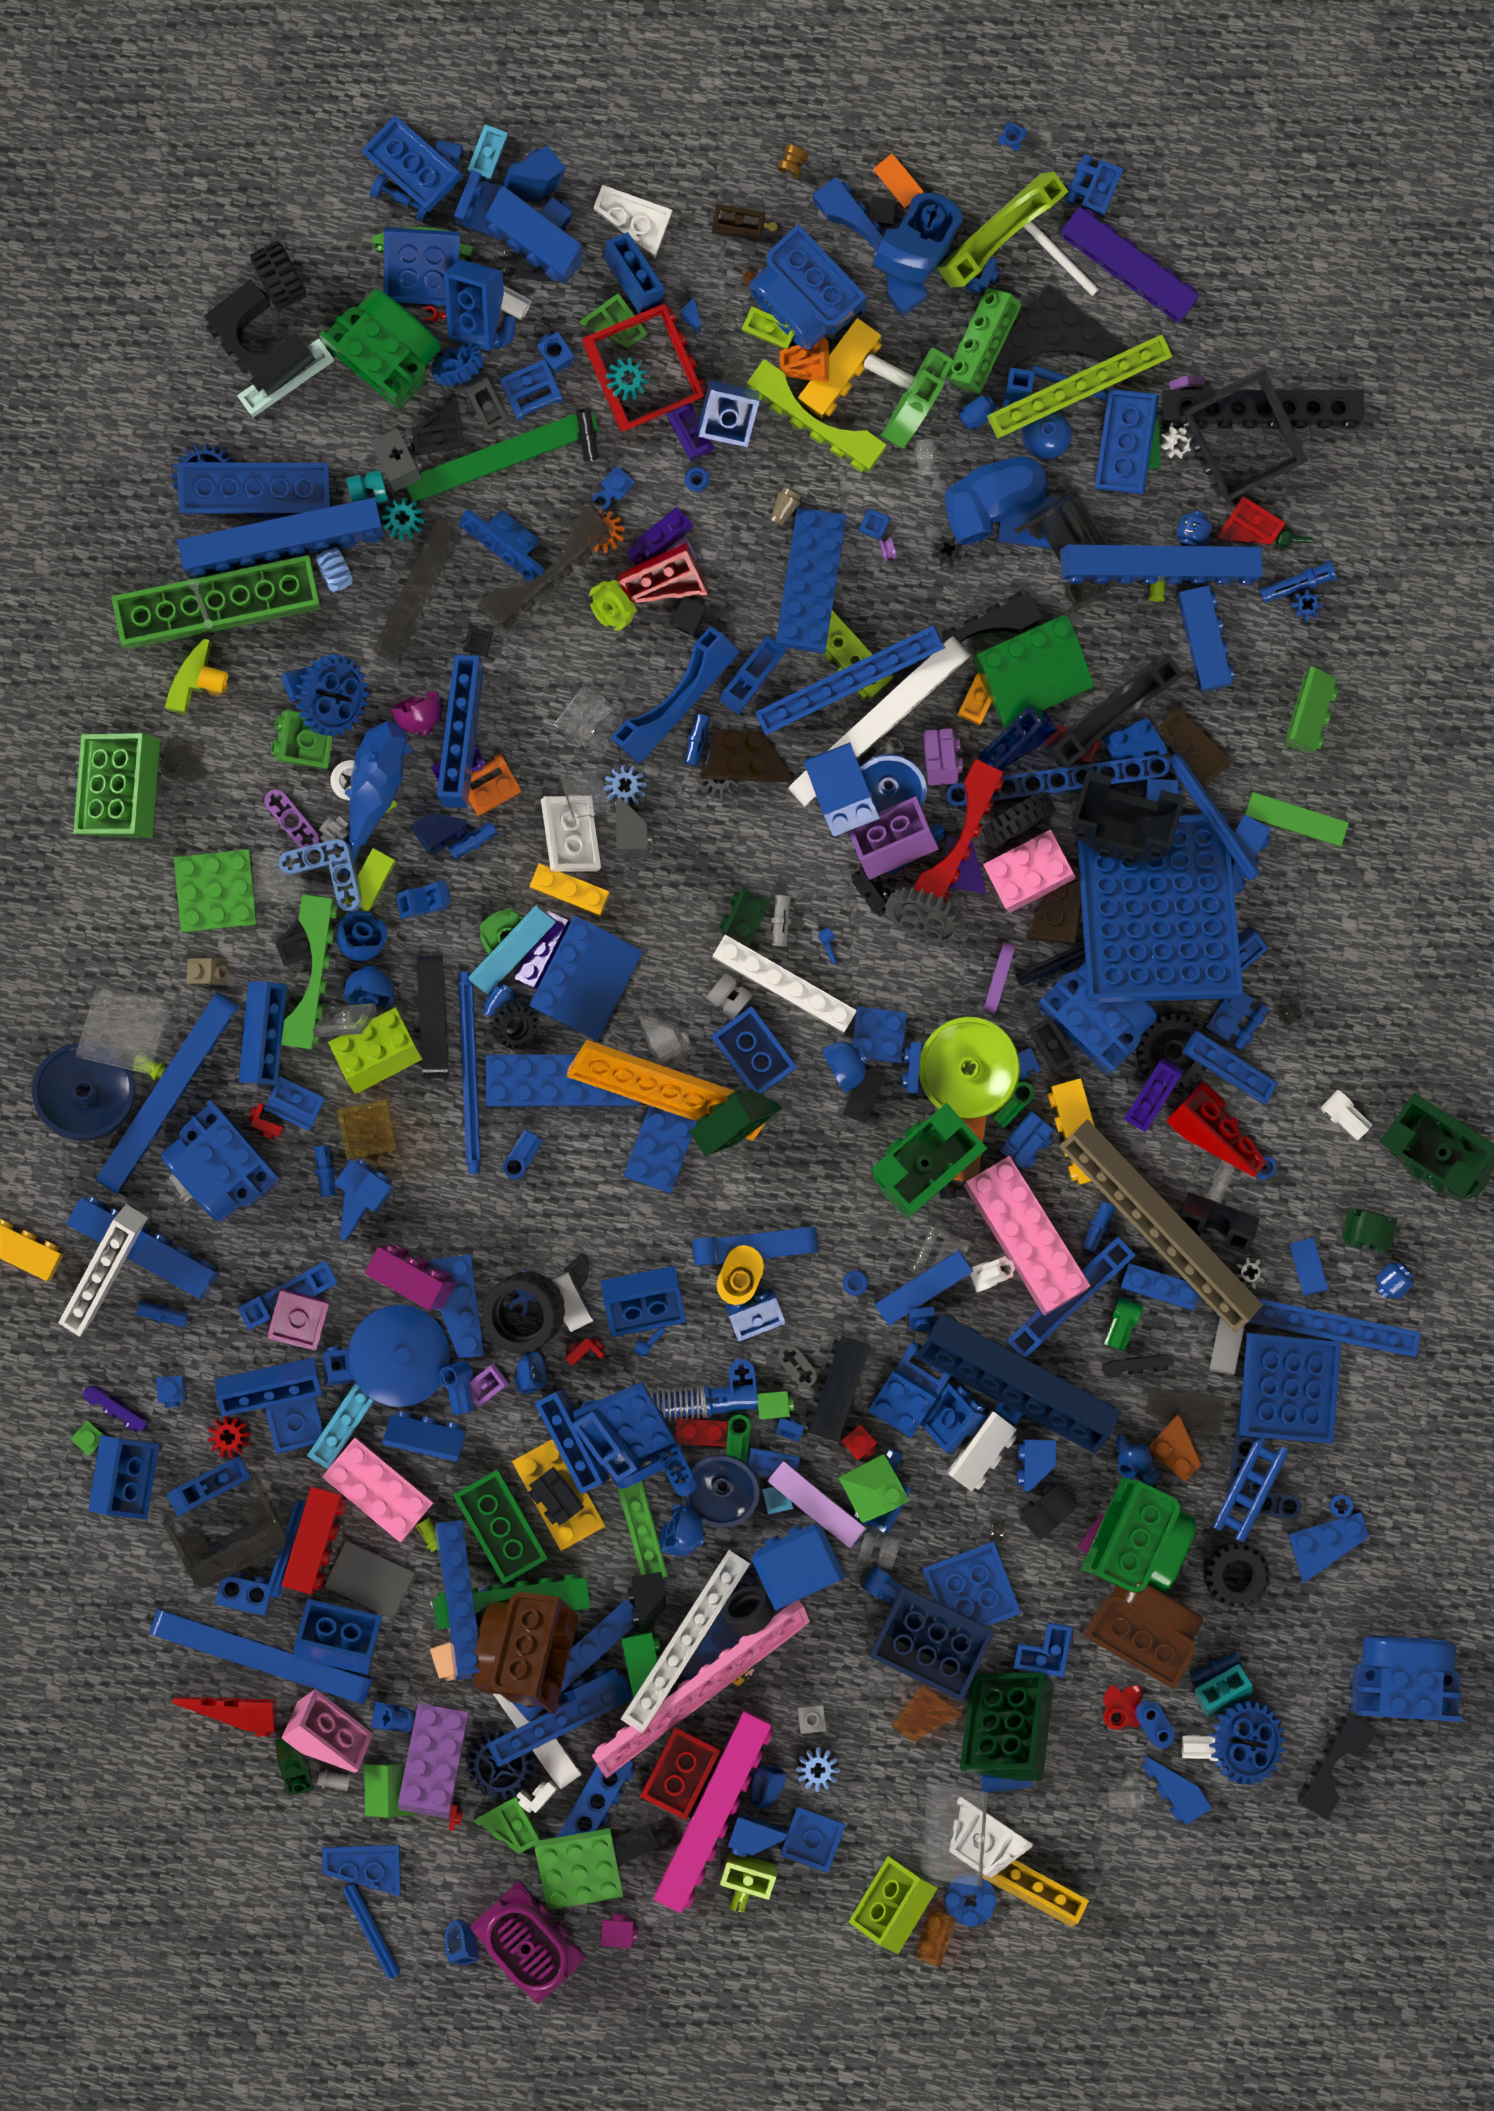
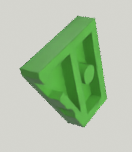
[579,293,648,349]
[474,1796,542,1854]

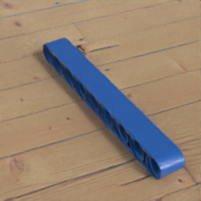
[946,755,1169,808]
[96,992,240,1195]
[149,1608,373,1704]

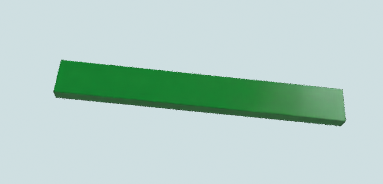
[407,408,600,503]

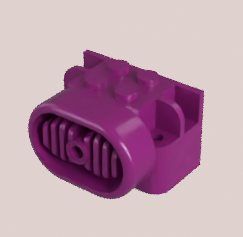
[470,1881,586,2005]

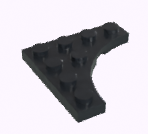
[992,285,1126,377]

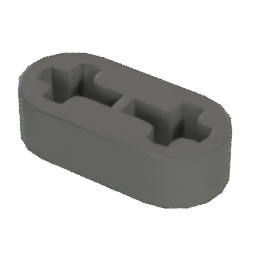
[778,1345,817,1388]

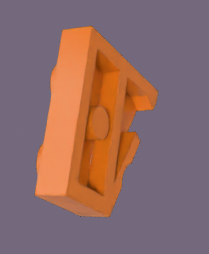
[779,337,829,382]

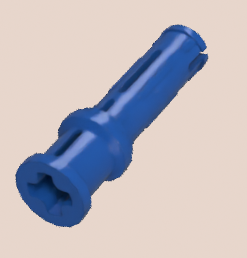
[1259,560,1337,604]

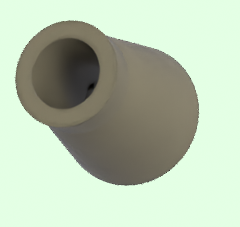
[770,487,801,526]

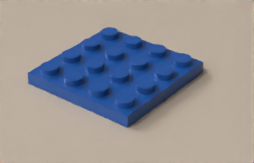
[1239,1333,1341,1444]

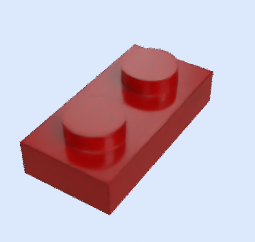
[676,1418,728,1447]

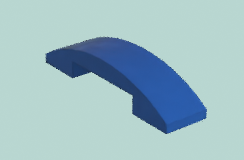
[237,1261,338,1330]

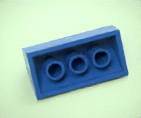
[485,186,583,285]

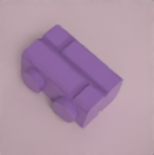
[924,728,963,785]

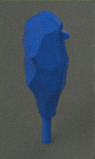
[341,721,413,877]

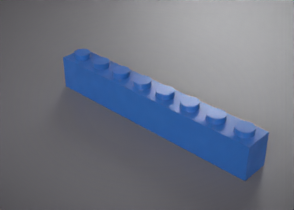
[1060,545,1263,586]

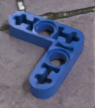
[611,1442,697,1496]

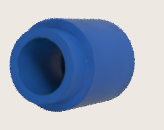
[958,395,997,431]
[482,984,517,1017]

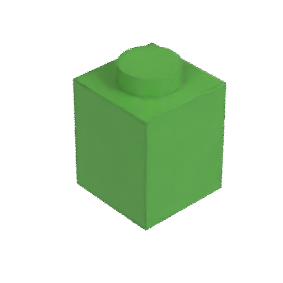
[757,1391,794,1419]

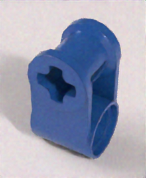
[371,1701,414,1733]

